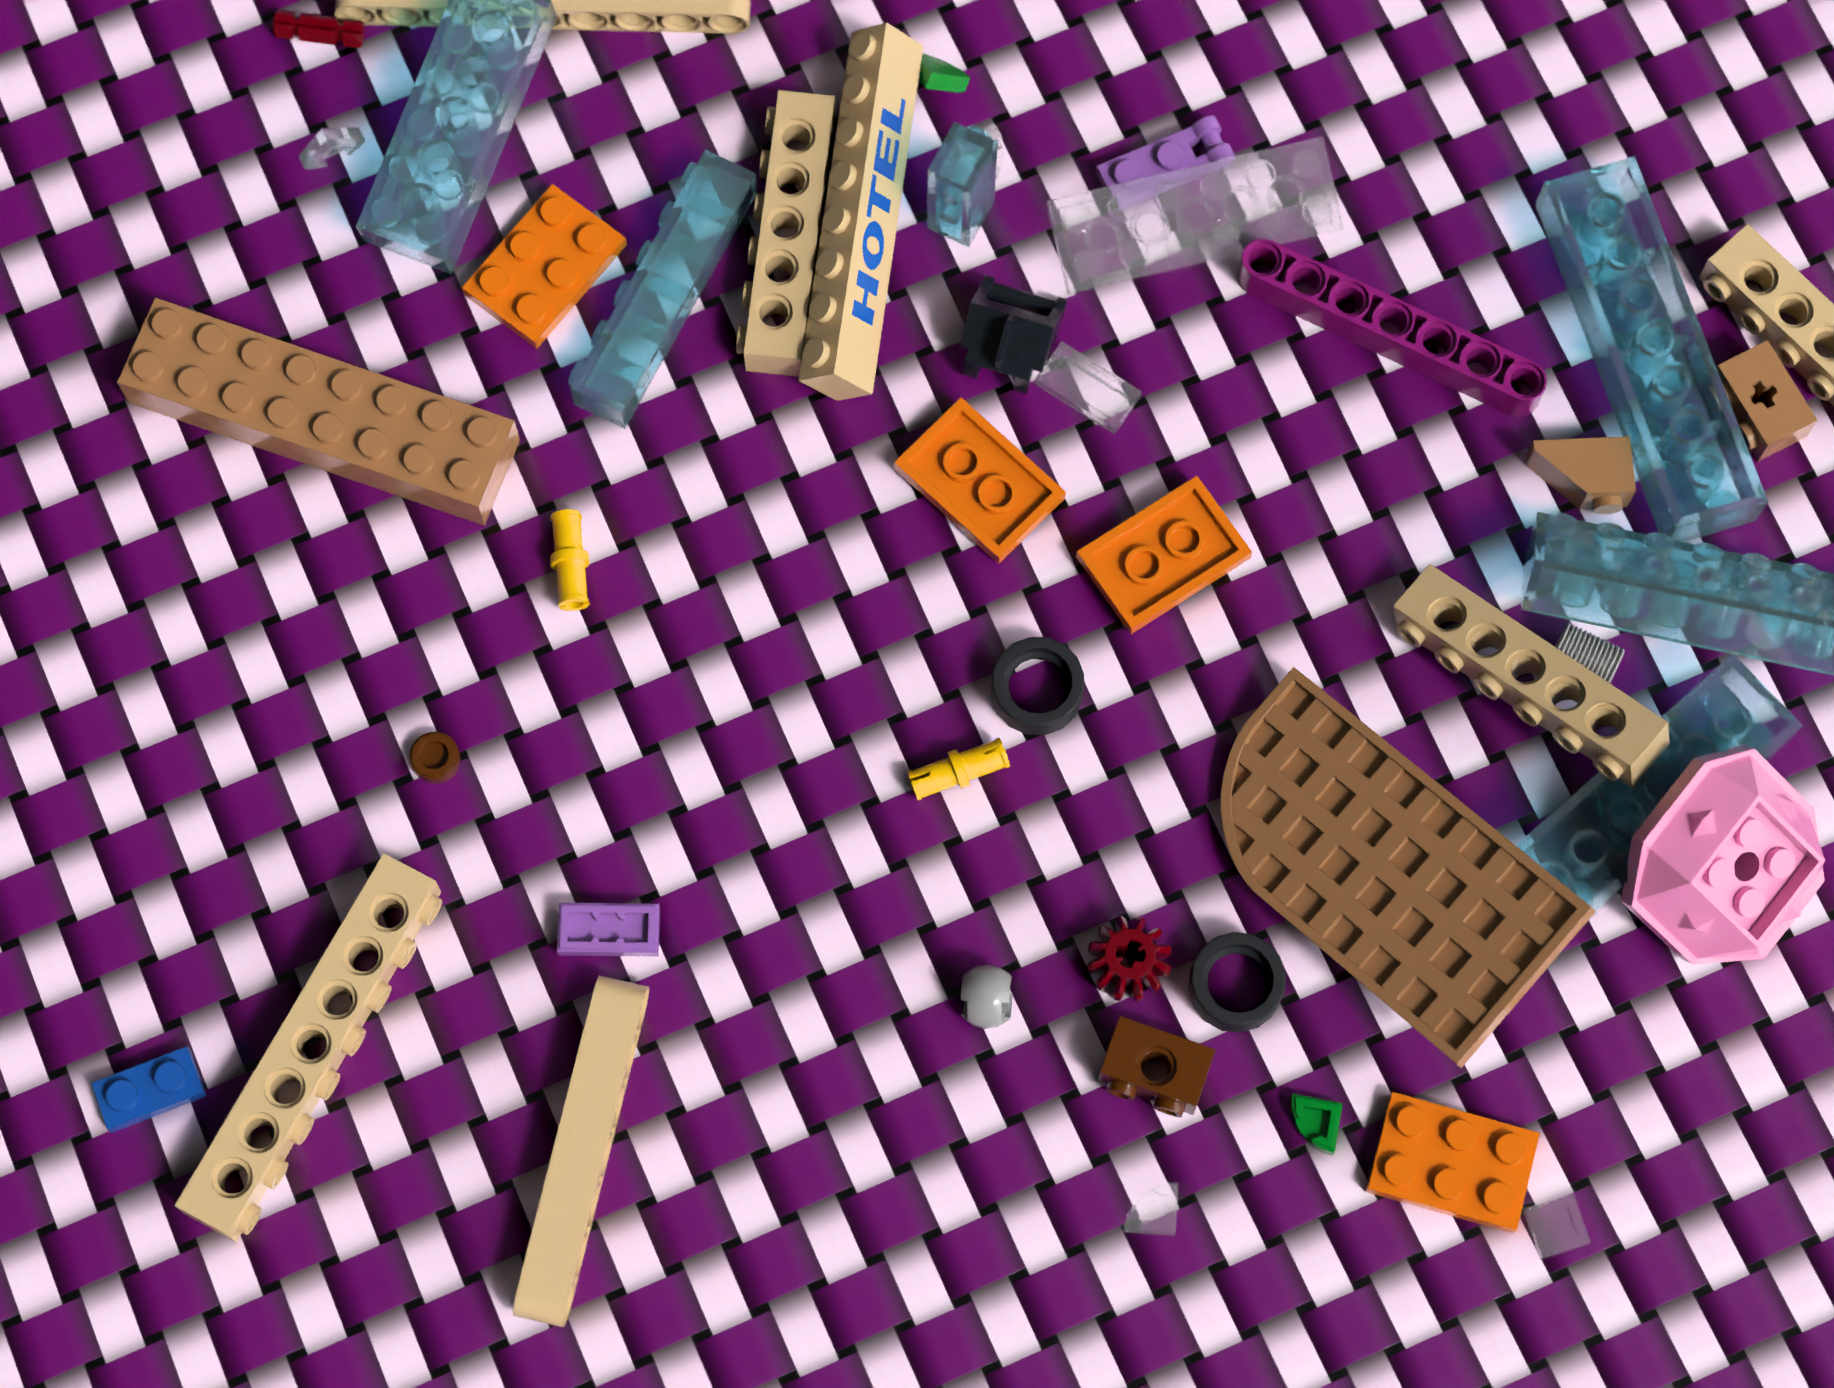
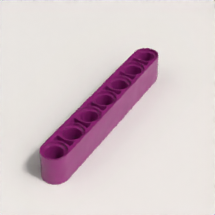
[1238,239,1547,417]

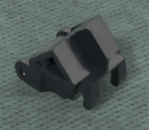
[960,275,1068,395]

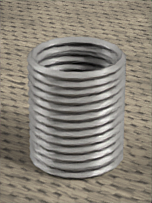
[1555,622,1625,683]

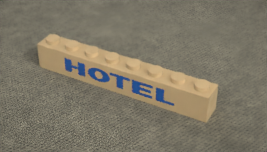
[798,22,923,401]

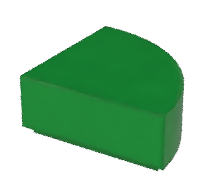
[918,53,970,93]
[1290,1094,1343,1156]

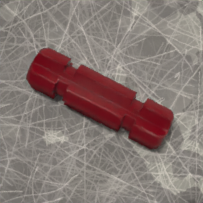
[273,10,366,48]

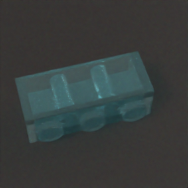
[927,122,998,248]

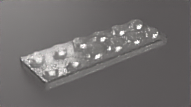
[1046,136,1345,295]

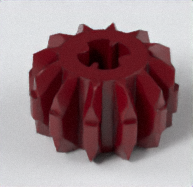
[1087,916,1172,1002]

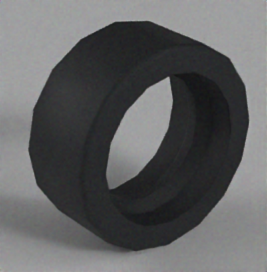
[991,637,1084,735]
[1188,932,1286,1033]

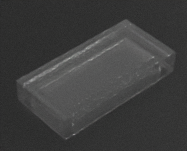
[1035,341,1142,435]

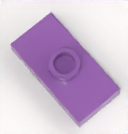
[557,903,660,957]

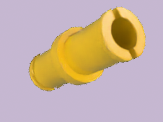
[550,509,590,611]
[907,737,1010,801]

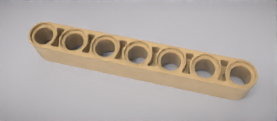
[513,976,649,1327]

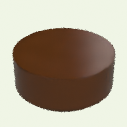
[409,732,461,784]

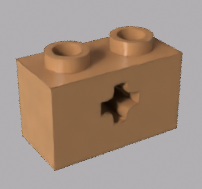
[1708,340,1818,462]

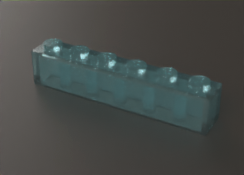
[568,150,758,429]

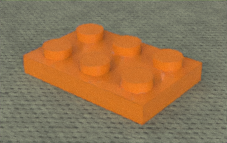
[462,184,627,349]
[894,397,1066,564]
[1076,476,1252,635]
[1366,1092,1540,1233]

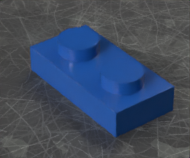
[91,1046,207,1133]

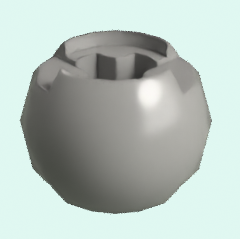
[961,964,1013,1029]

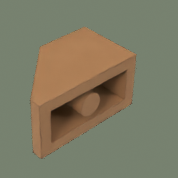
[1526,436,1636,514]

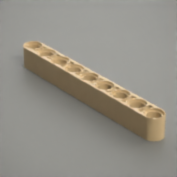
[335,0,751,34]

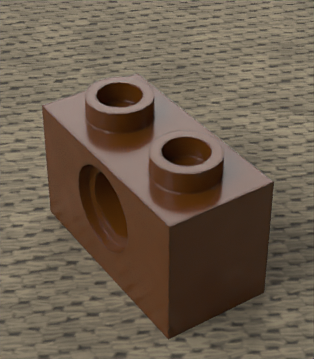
[1098,1016,1216,1118]

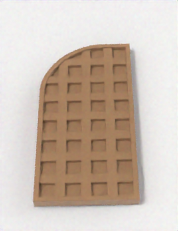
[1221,666,1595,1068]

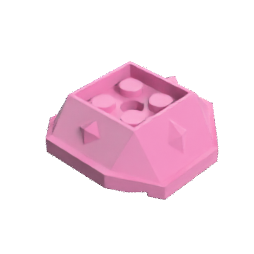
[1621,745,1825,964]

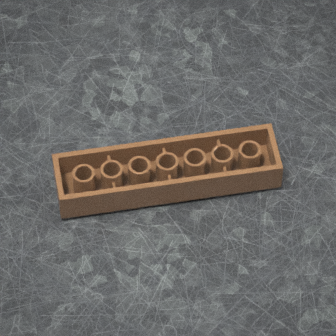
[117,298,520,526]

